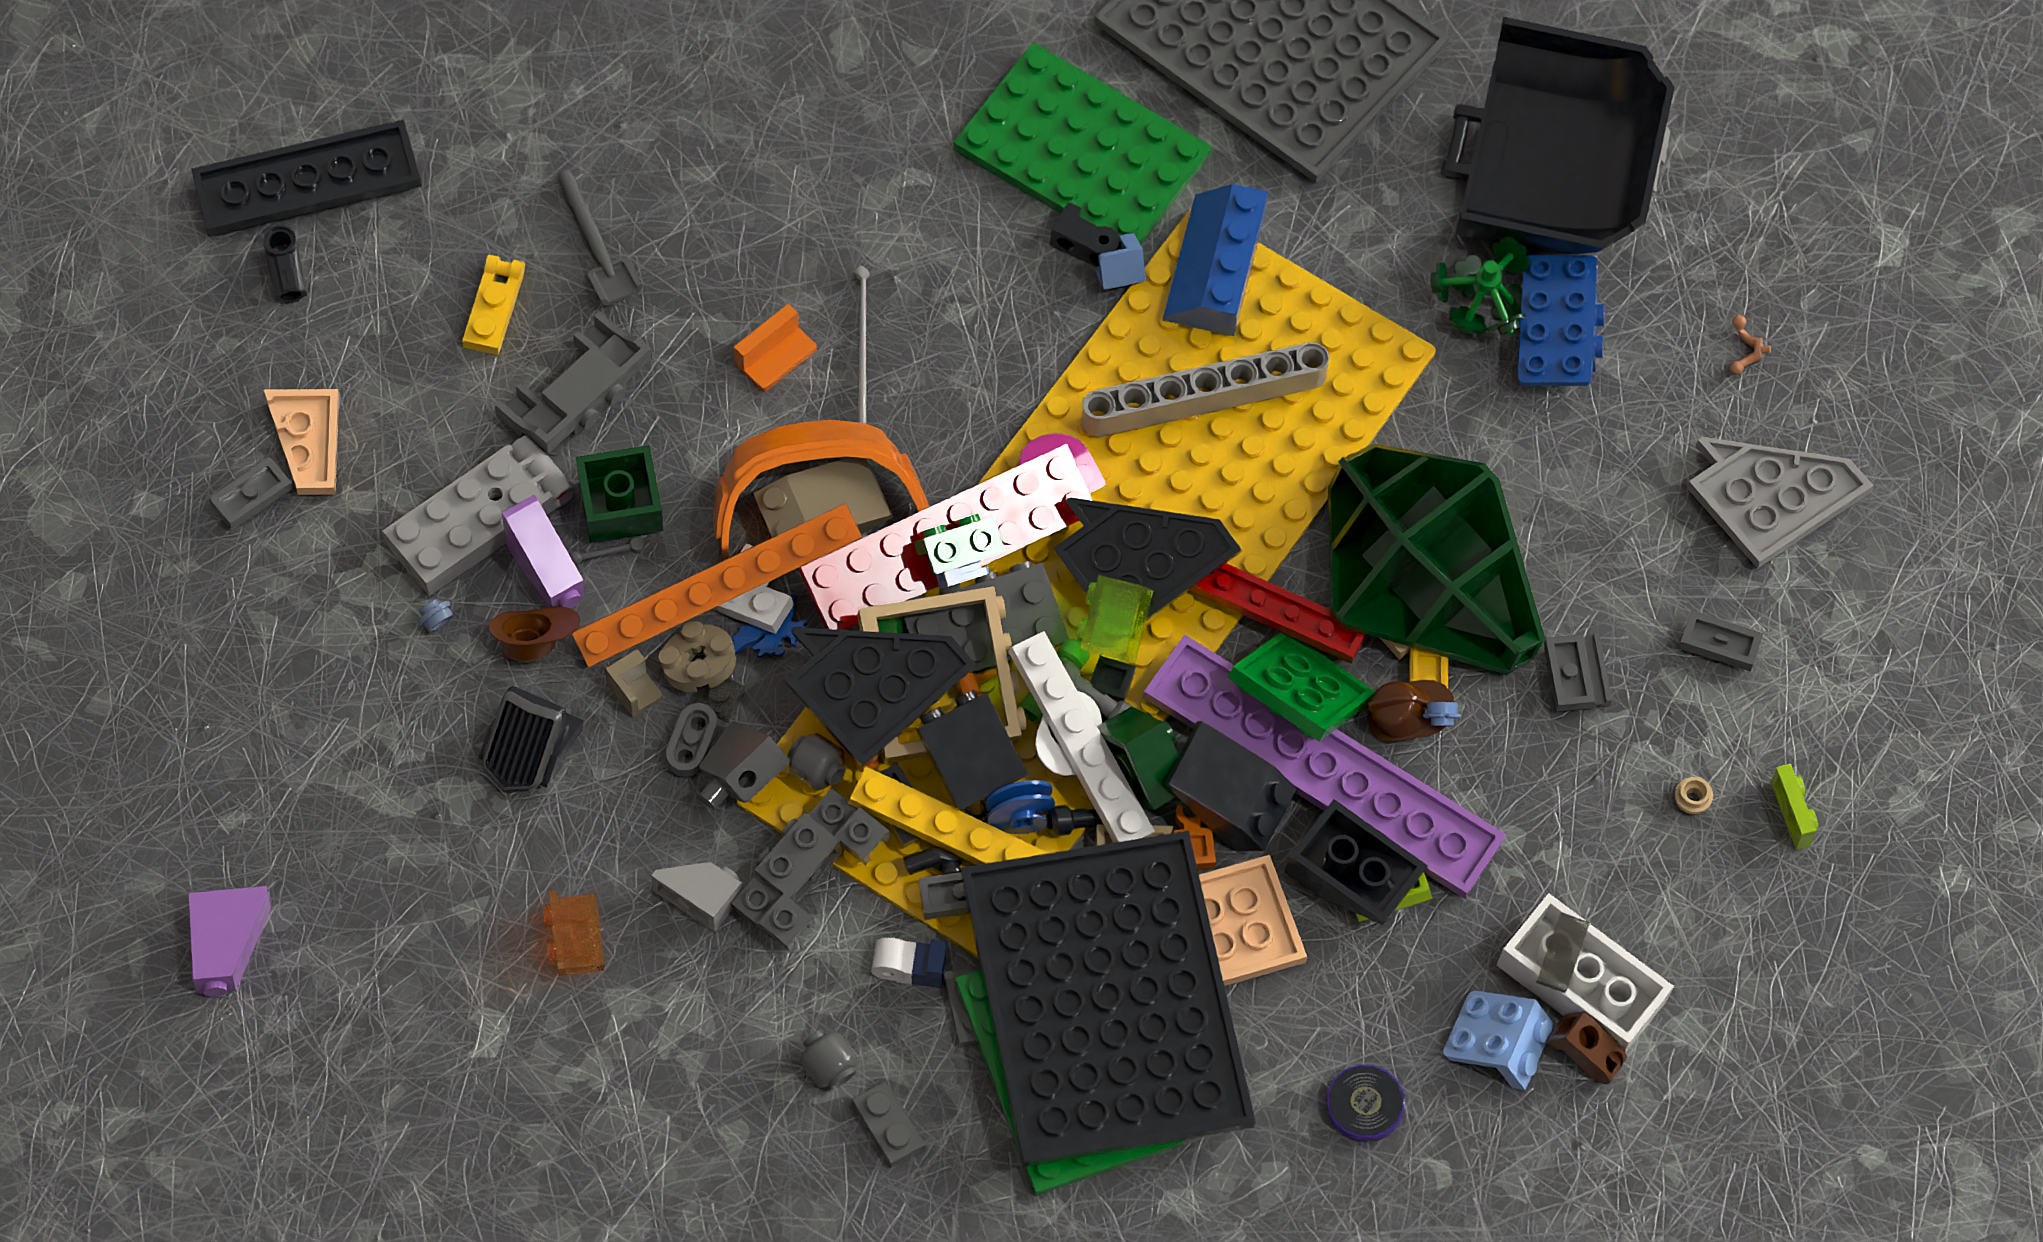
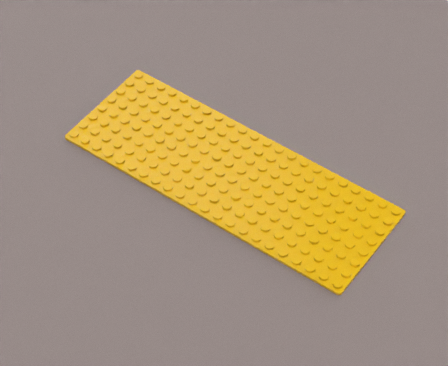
[737,208,1436,958]

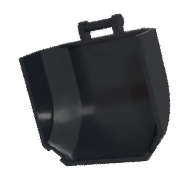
[1440,17,1675,254]

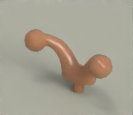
[1729,315,1771,375]

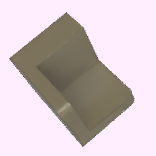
[605,649,662,718]

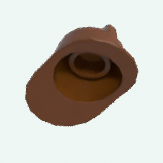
[489,606,581,662]
[1367,680,1455,742]

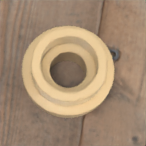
[1674,777,1713,814]

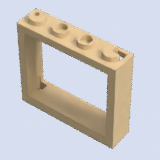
[857,586,1026,763]

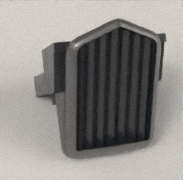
[478,686,584,790]

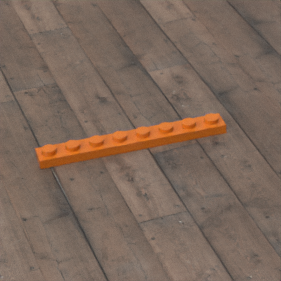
[573,503,862,667]

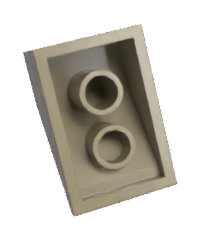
[753,457,893,537]

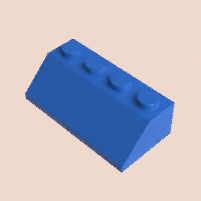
[1163,184,1268,336]

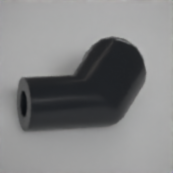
[904,847,962,875]

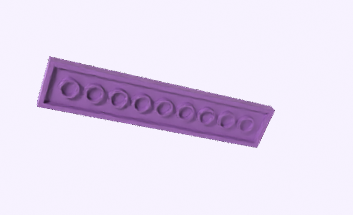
[1143,635,1507,899]

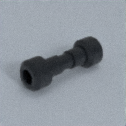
[1046,805,1103,837]

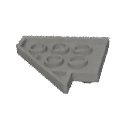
[1687,437,1874,569]

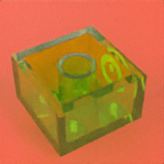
[1077,575,1154,663]

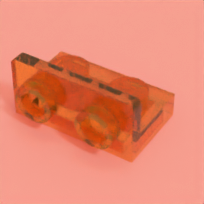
[542,890,605,976]

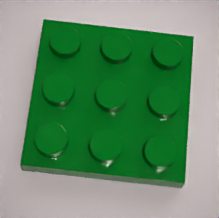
[1227,632,1376,742]

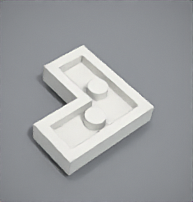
[712,544,794,634]

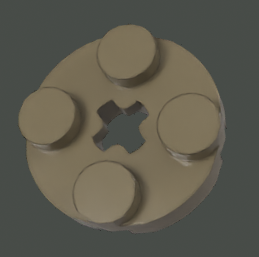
[658,621,737,692]

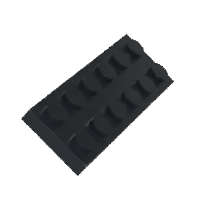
[191,119,422,237]

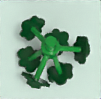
[1430,236,1530,335]

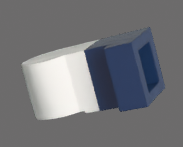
[871,938,947,988]

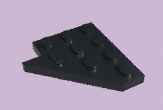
[1054,497,1242,640]
[785,627,977,768]

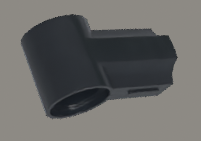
[263,225,307,304]

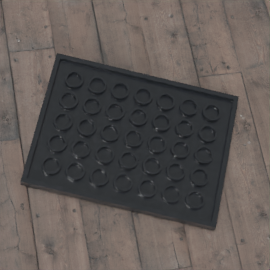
[960,831,1256,1167]

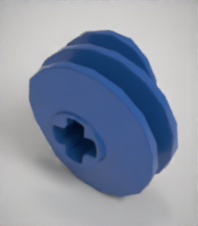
[985,780,1055,834]

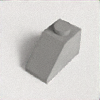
[651,862,742,932]

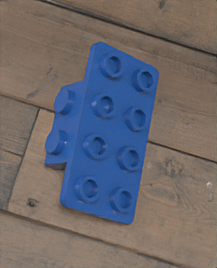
[1518,255,1605,386]

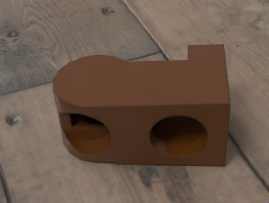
[1546,1011,1627,1084]

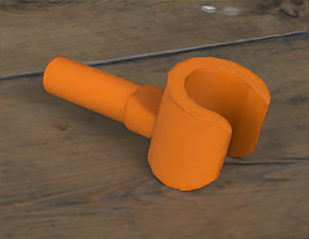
[956,667,997,696]

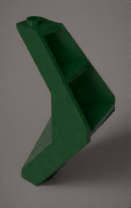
[1328,443,1545,675]

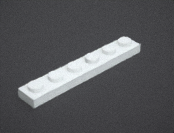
[1008,631,1155,843]

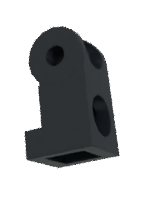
[1050,202,1120,267]

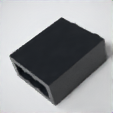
[915,689,1028,811]

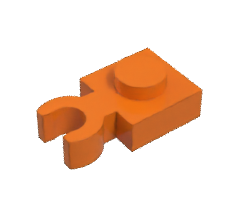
[1173,805,1216,870]

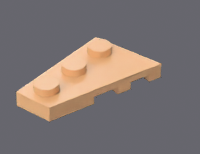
[264,389,339,495]

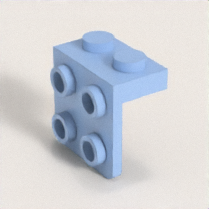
[1443,991,1554,1090]

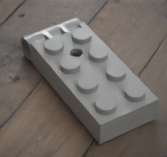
[382,435,576,596]

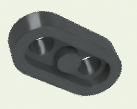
[666,703,717,777]

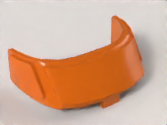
[713,419,929,561]

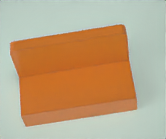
[734,303,817,392]

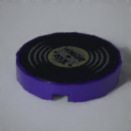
[1326,1065,1405,1142]

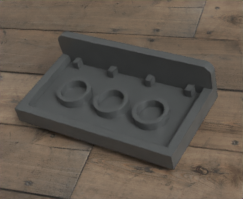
[899,561,1069,673]

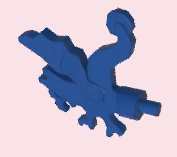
[732,594,807,658]

